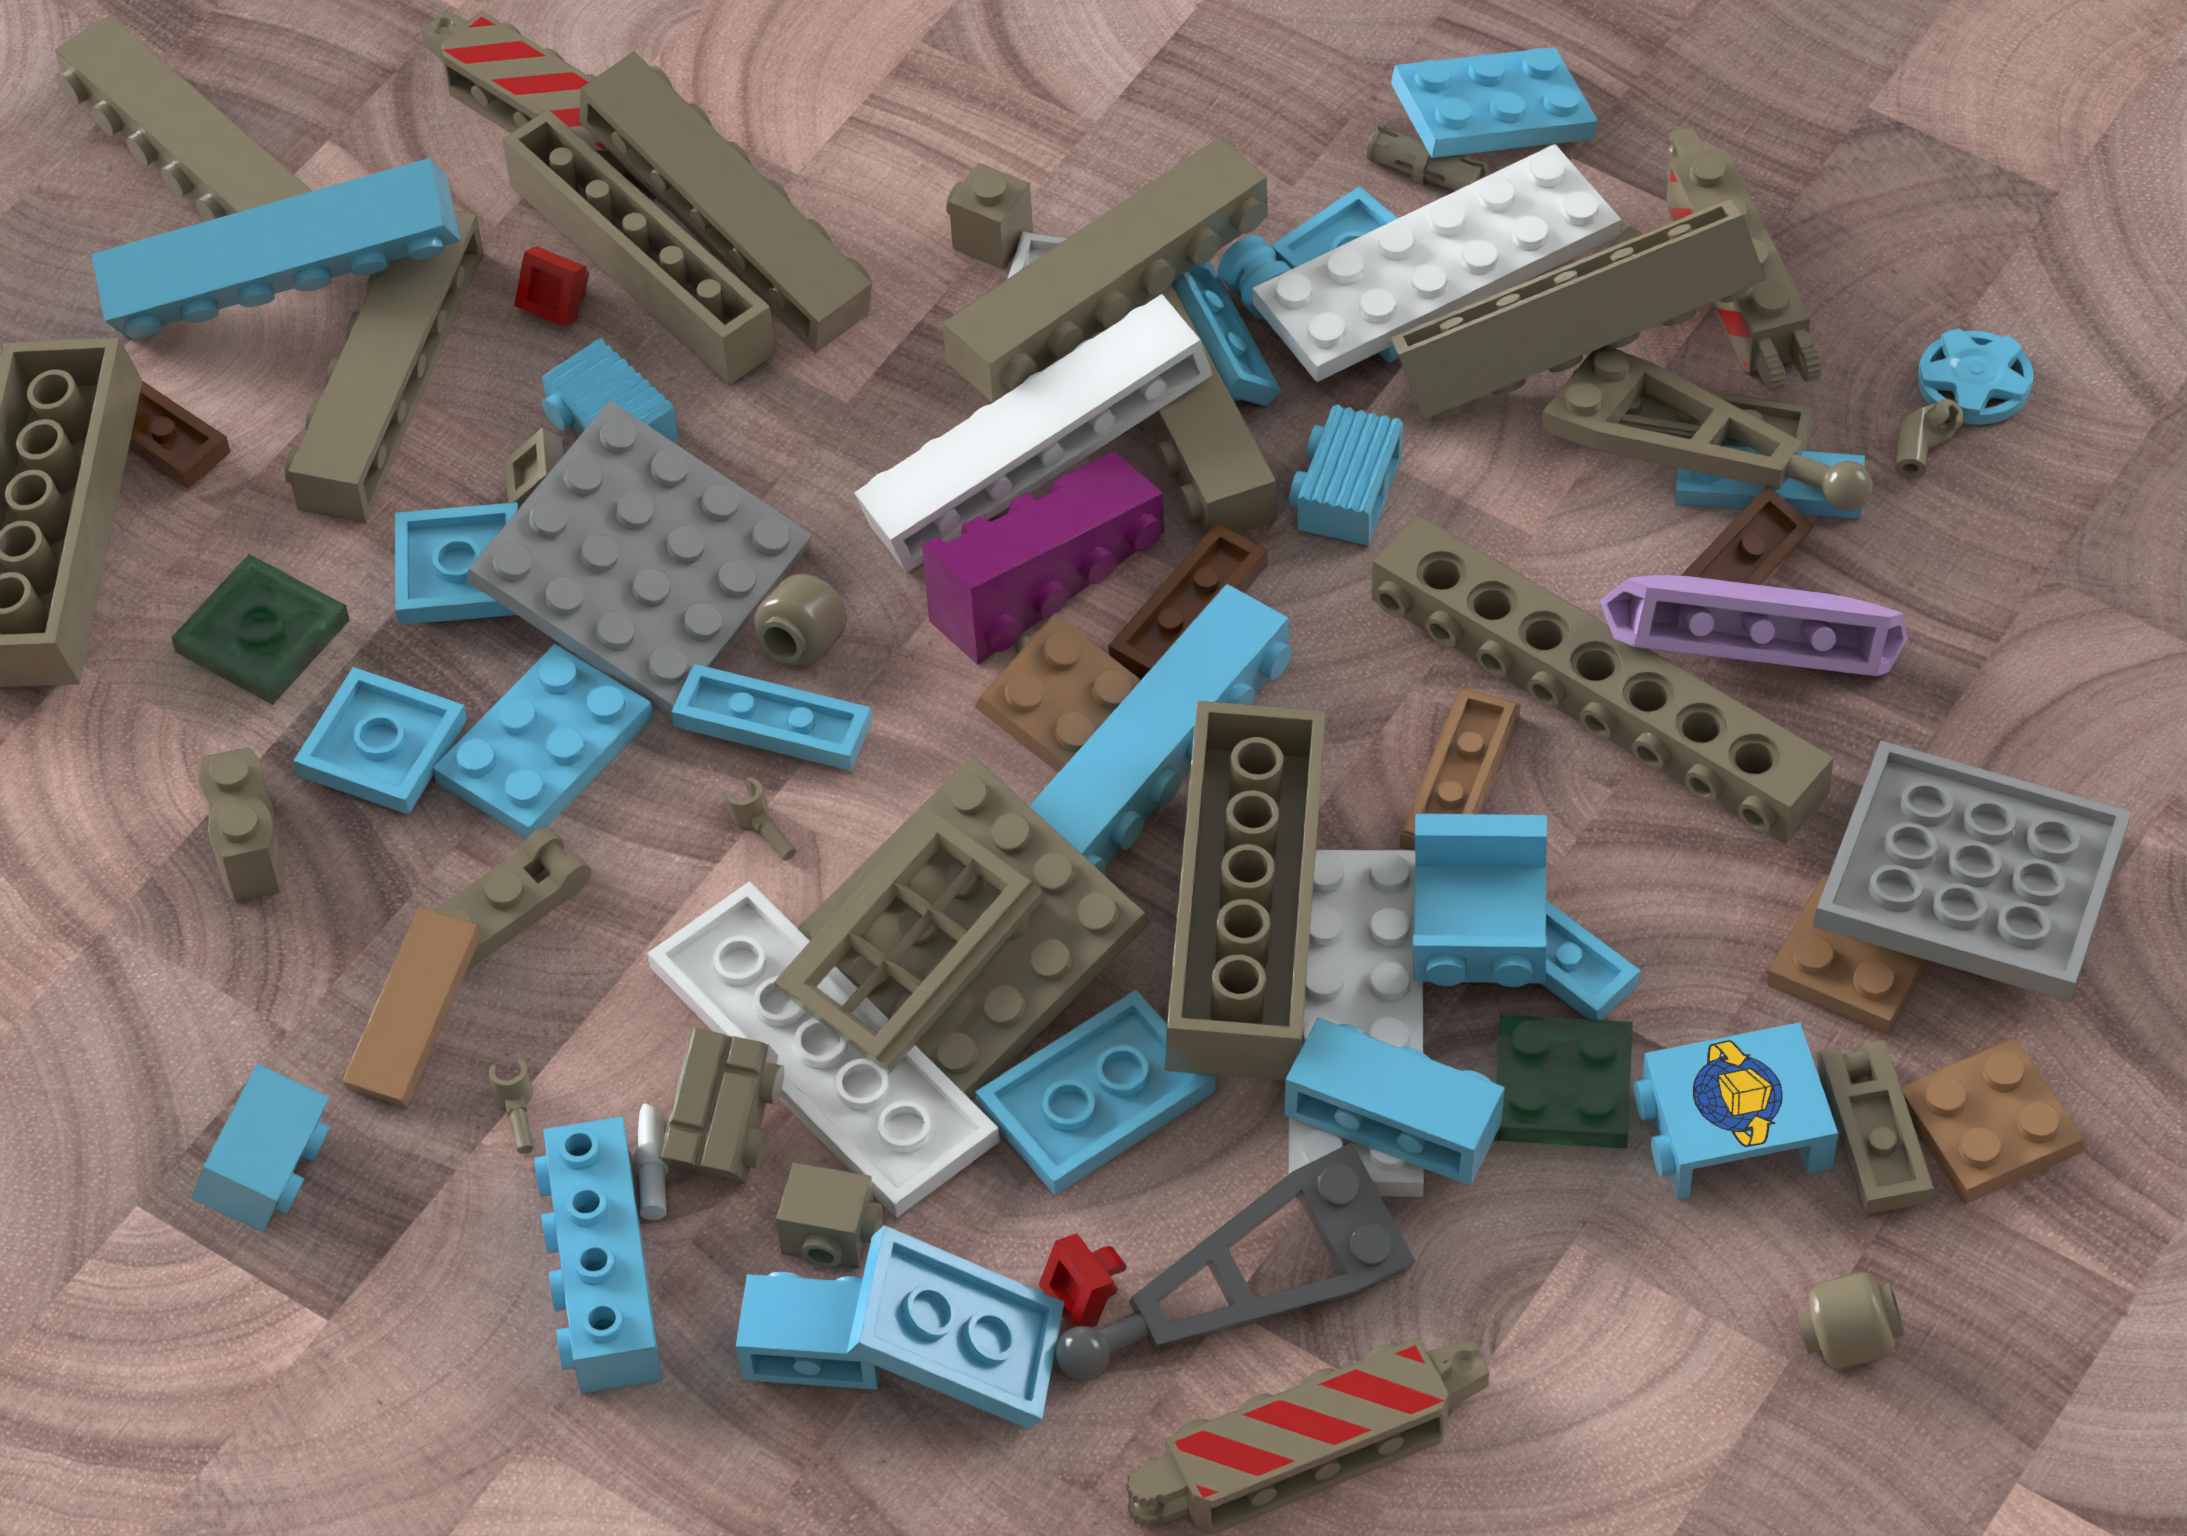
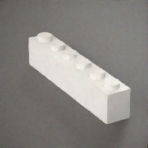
[854,294,1213,573]

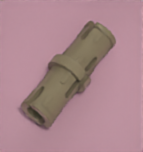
[1367,125,1489,191]

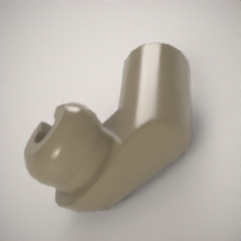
[1895,399,1964,478]

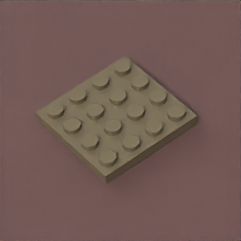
[797,755,1151,1101]

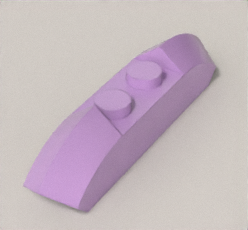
[1599,575,1908,676]

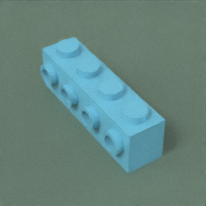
[534,1116,662,1394]

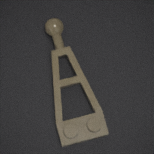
[1541,346,1873,511]

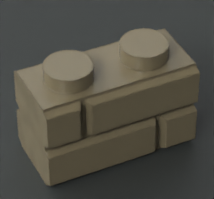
[659,1028,784,1184]

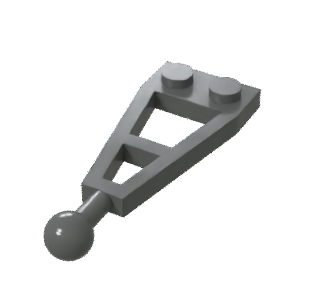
[1055,1142,1416,1381]

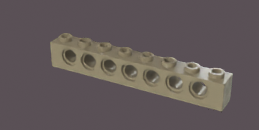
[1372,514,1834,845]

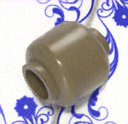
[754,574,847,667]
[1797,1271,1905,1370]

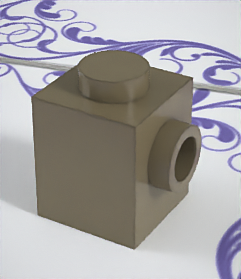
[946,162,1033,270]
[776,1162,884,1268]

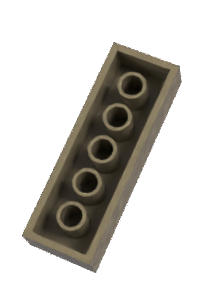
[0,337,143,687]
[1165,701,1326,1081]

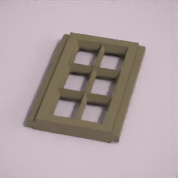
[774,808,1046,1073]

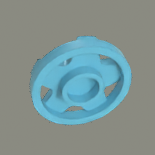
[1917,328,2033,425]

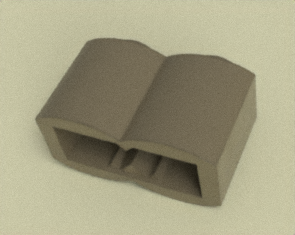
[199,747,285,902]

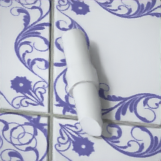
[635,1103,669,1220]

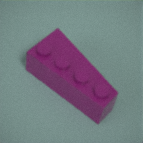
[922,451,1164,665]

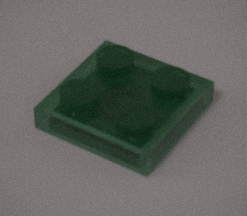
[171,554,350,705]
[1493,1014,1633,1148]

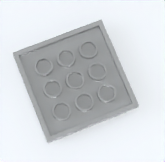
[466,400,812,718]
[1813,740,2132,1002]

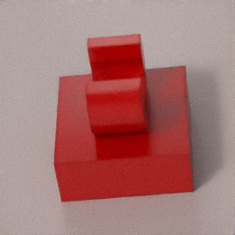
[514,246,590,327]
[1038,1233,1127,1328]

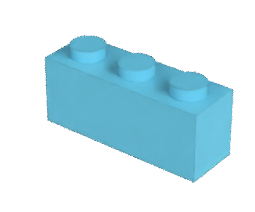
[1284,1017,1505,1186]

